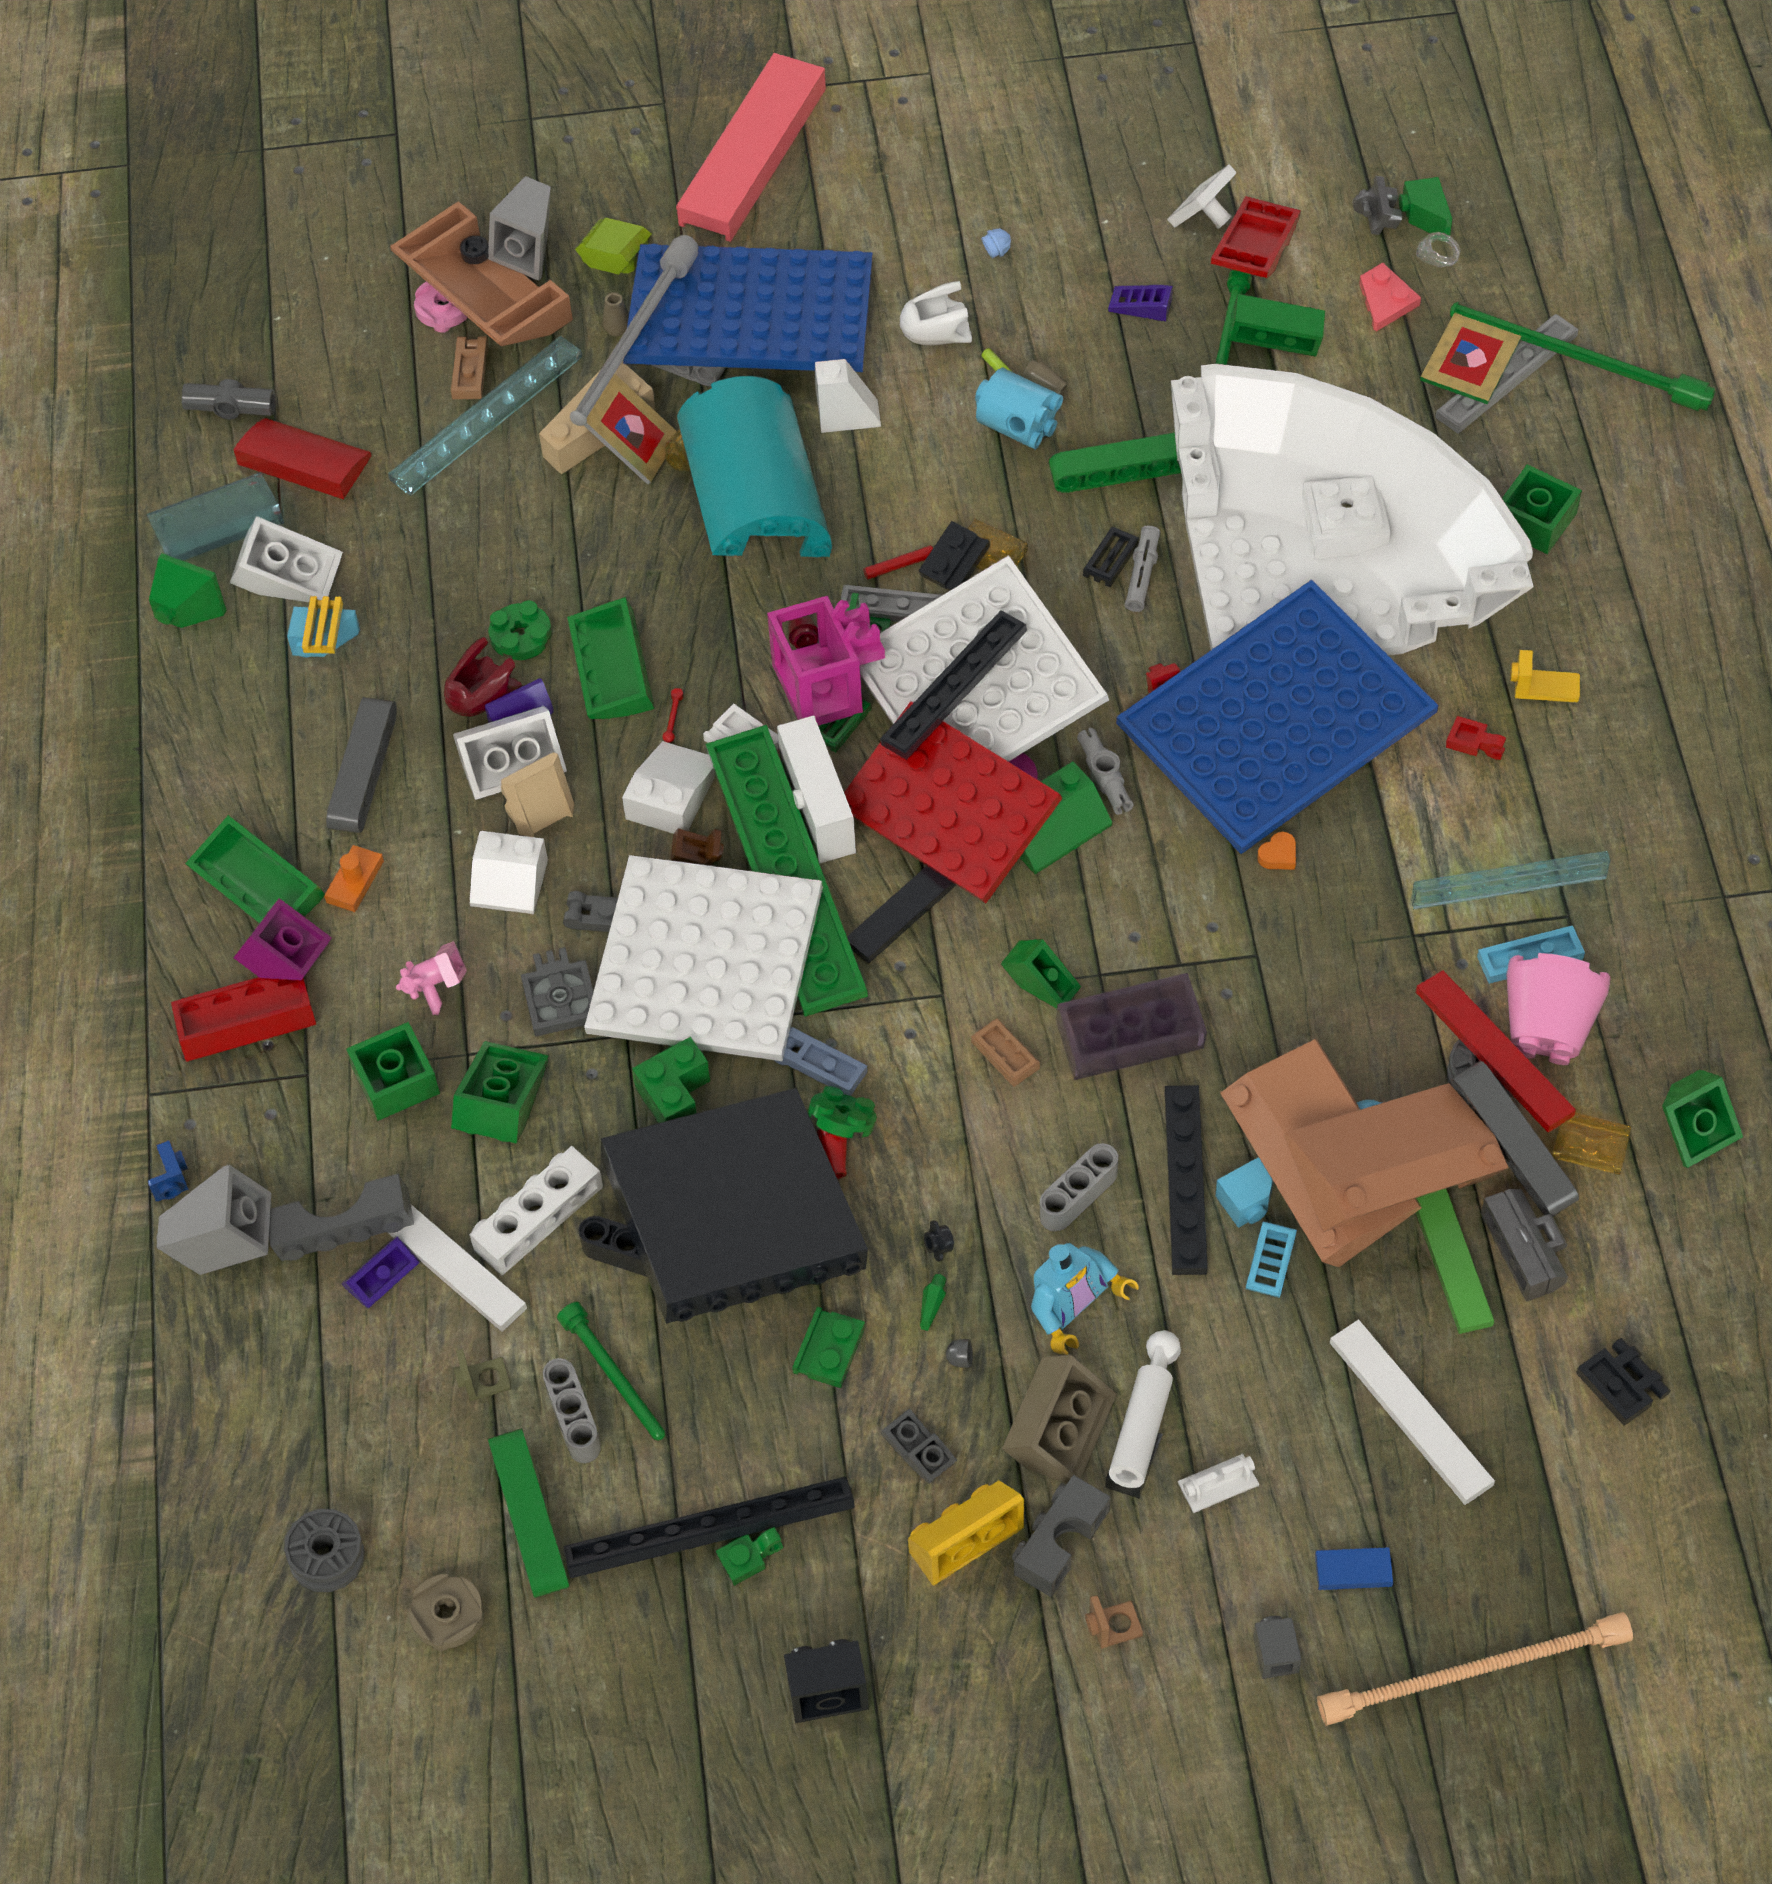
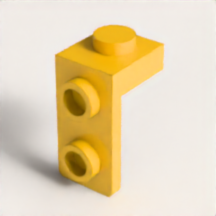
[1510,650,1580,702]

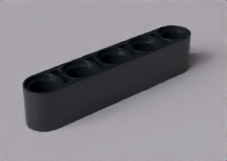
[578,1216,647,1277]

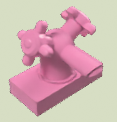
[396,941,467,1016]

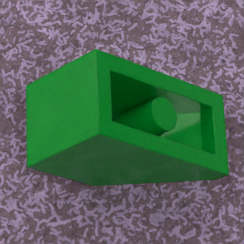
[1399,177,1453,240]
[1001,939,1082,1010]

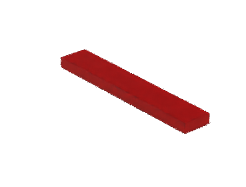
[1415,970,1576,1133]

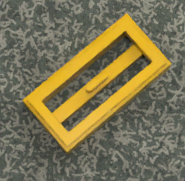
[302,596,343,654]

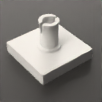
[1167,165,1236,228]

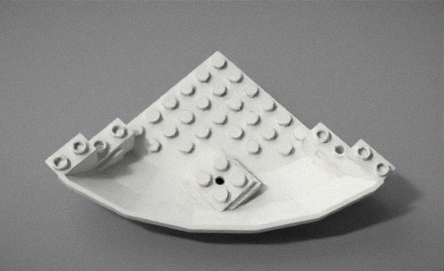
[1171,364,1533,655]

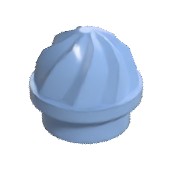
[981,228,1011,259]

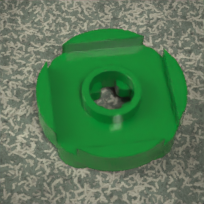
[488,600,552,660]
[807,1086,877,1138]

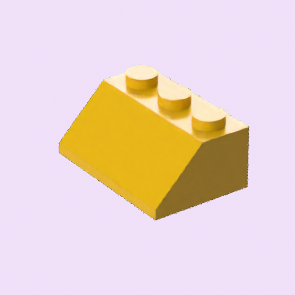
[908,1480,1024,1586]

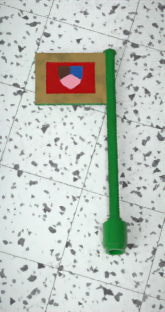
[1420,302,1716,412]

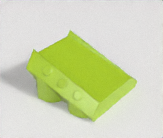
[575,217,652,275]

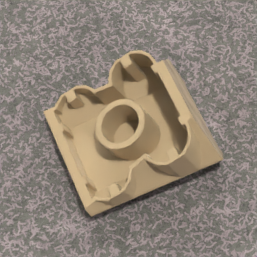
[501,752,574,837]

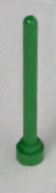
[1215,270,1252,365]
[557,1301,665,1441]

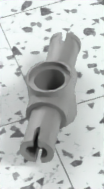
[1077,728,1134,815]

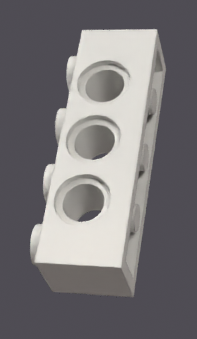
[469,1146,603,1276]

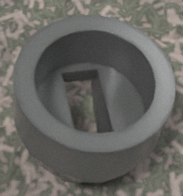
[946,1339,973,1368]

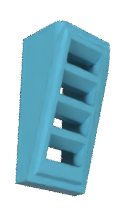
[1245,1221,1297,1298]

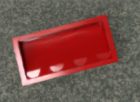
[233,418,372,500]
[171,977,316,1062]

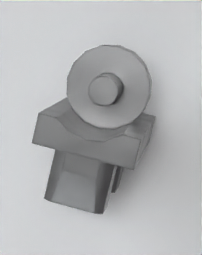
[1352,176,1402,235]

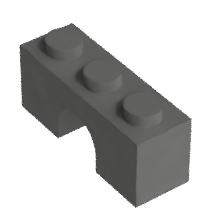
[1012,1475,1111,1598]

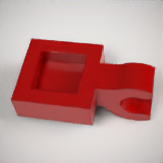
[1446,716,1506,760]

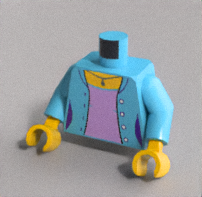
[1031,1243,1139,1355]

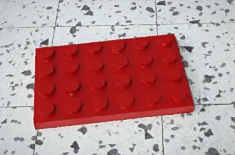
[844,701,1062,904]

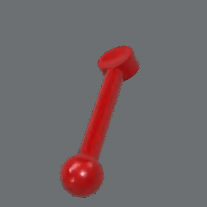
[662,688,684,743]

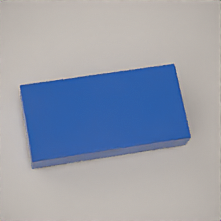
[1315,1547,1393,1590]

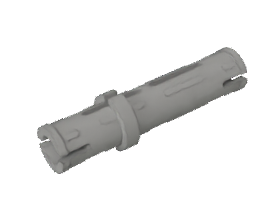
[1125,525,1161,612]

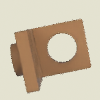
[1085,1595,1143,1649]

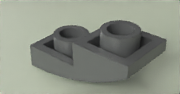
[881,1408,957,1484]

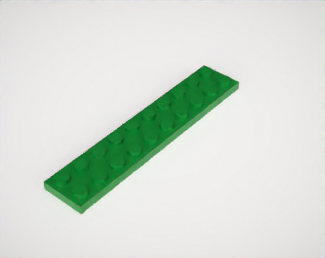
[706,725,868,1017]

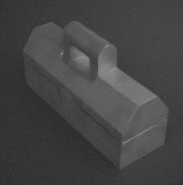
[1481,1189,1568,1302]

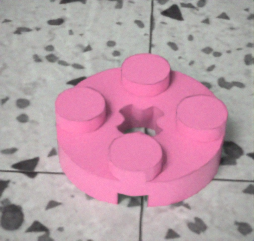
[414,281,468,333]

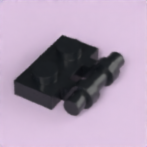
[1576,1338,1671,1426]

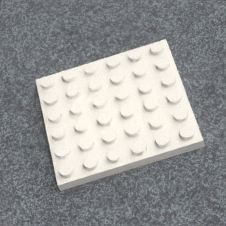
[860,555,1109,762]
[584,855,823,1061]

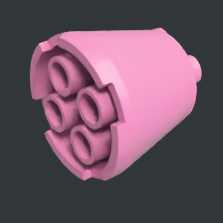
[1506,953,1611,1065]

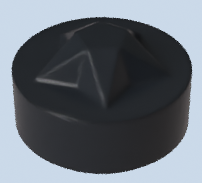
[460,236,489,264]

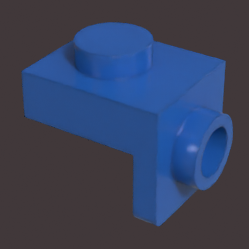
[148,1141,189,1201]

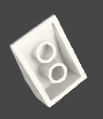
[230,516,343,602]
[622,741,716,834]

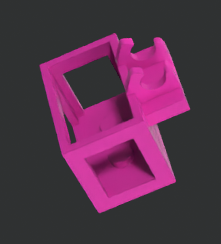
[767,596,885,726]

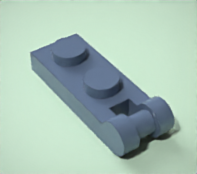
[774,1027,868,1096]

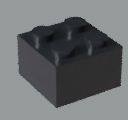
[784,1639,869,1724]

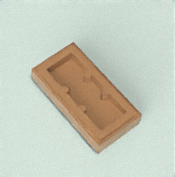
[971,1018,1040,1087]

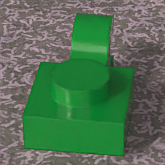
[716,1527,784,1586]

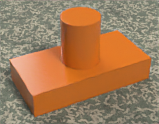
[324,845,384,912]

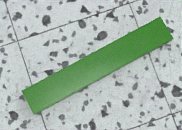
[1416,1189,1494,1334]

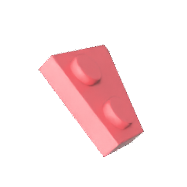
[1359,263,1421,332]

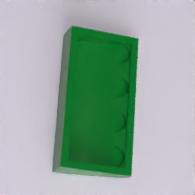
[567,597,655,719]
[185,815,325,923]

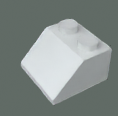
[470,831,548,914]

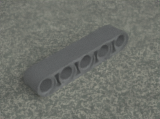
[326,697,397,833]
[1451,1061,1579,1217]

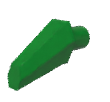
[920,1274,947,1331]

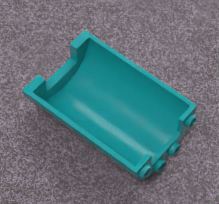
[677,376,832,557]

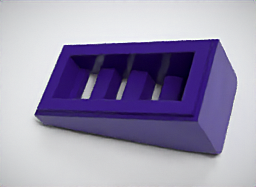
[1108,285,1173,322]

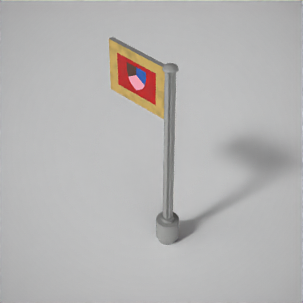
[570,235,698,484]

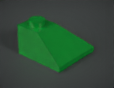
[149,553,227,628]
[1662,1069,1743,1168]

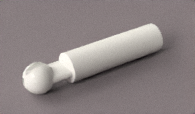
[1109,1330,1181,1488]

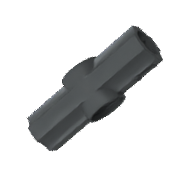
[182,379,276,420]

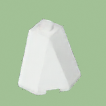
[815,359,881,433]

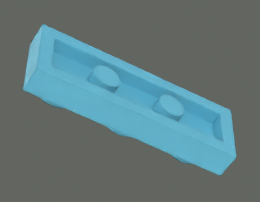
[1477,925,1585,984]

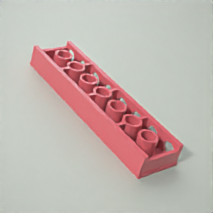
[676,53,826,242]

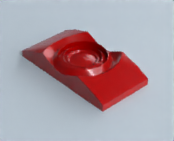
[1210,196,1301,278]

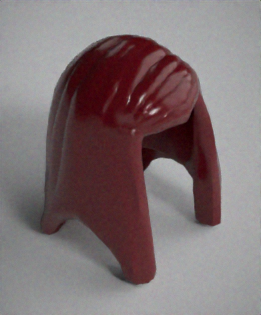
[444,637,522,717]

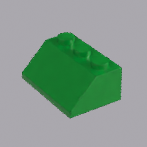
[1020,761,1112,874]

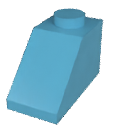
[287,607,360,658]
[1215,1157,1274,1228]

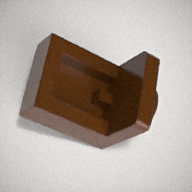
[670,828,724,866]

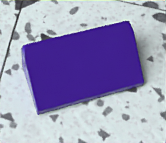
[485,678,554,723]
[341,1236,420,1309]

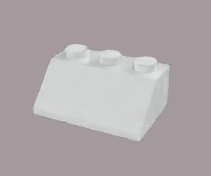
[453,706,567,800]

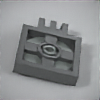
[521,947,593,1037]

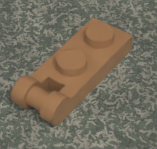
[451,336,489,399]

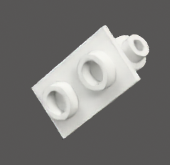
[1178,1454,1259,1513]

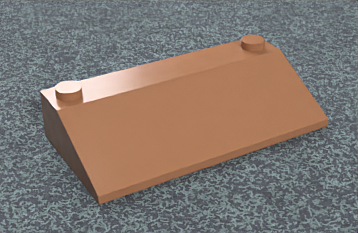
[390,201,573,346]
[1220,1039,1422,1268]
[1283,1083,1508,1232]

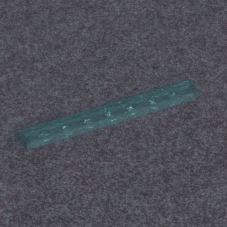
[388,336,582,496]

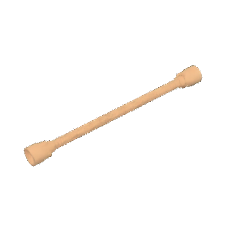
[1317,1612,1633,1726]

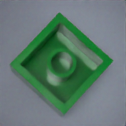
[1502,464,1582,554]
[346,1022,440,1121]

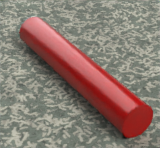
[863,545,933,580]

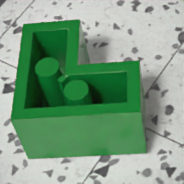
[632,1036,711,1123]

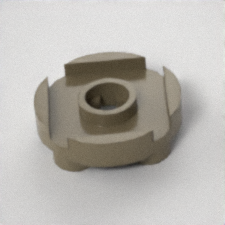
[409,1574,484,1651]

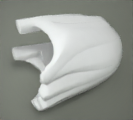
[900,281,972,346]

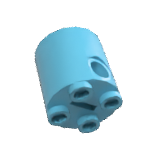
[975,367,1063,450]

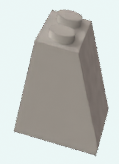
[488,176,551,281]
[156,1165,271,1275]

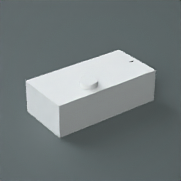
[777,716,856,864]

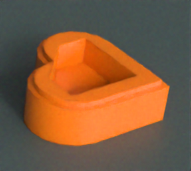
[1257,832,1296,870]

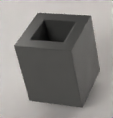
[1253,1616,1301,1679]

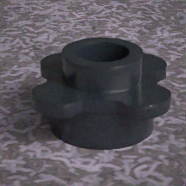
[924,1220,954,1262]

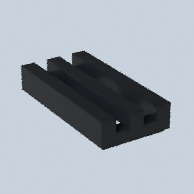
[1083,527,1139,588]

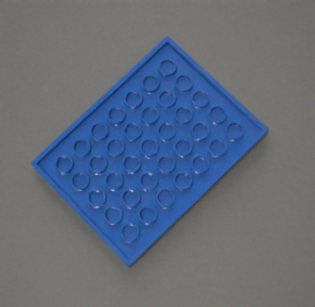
[623,244,873,372]
[1116,579,1439,854]

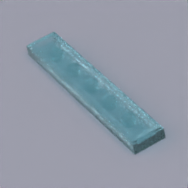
[1411,851,1611,910]

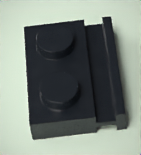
[919,521,991,590]

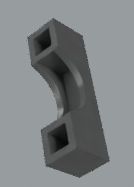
[269,1173,414,1261]

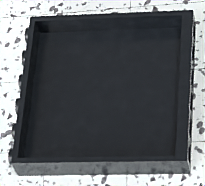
[601,1088,868,1324]

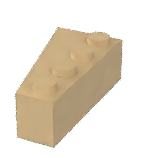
[539,361,655,474]

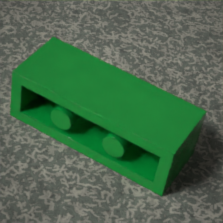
[1229,294,1325,357]

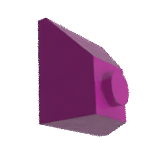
[233,898,332,980]

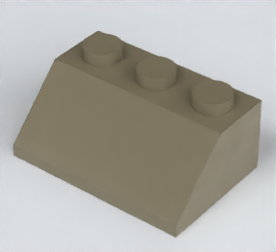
[1002,1355,1117,1484]

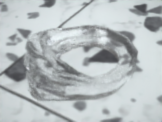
[1416,232,1461,267]

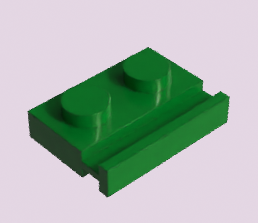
[792,1307,865,1388]

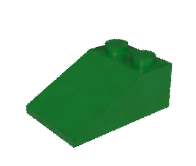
[451,1041,549,1144]

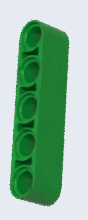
[1048,433,1181,493]
[488,1428,569,1598]

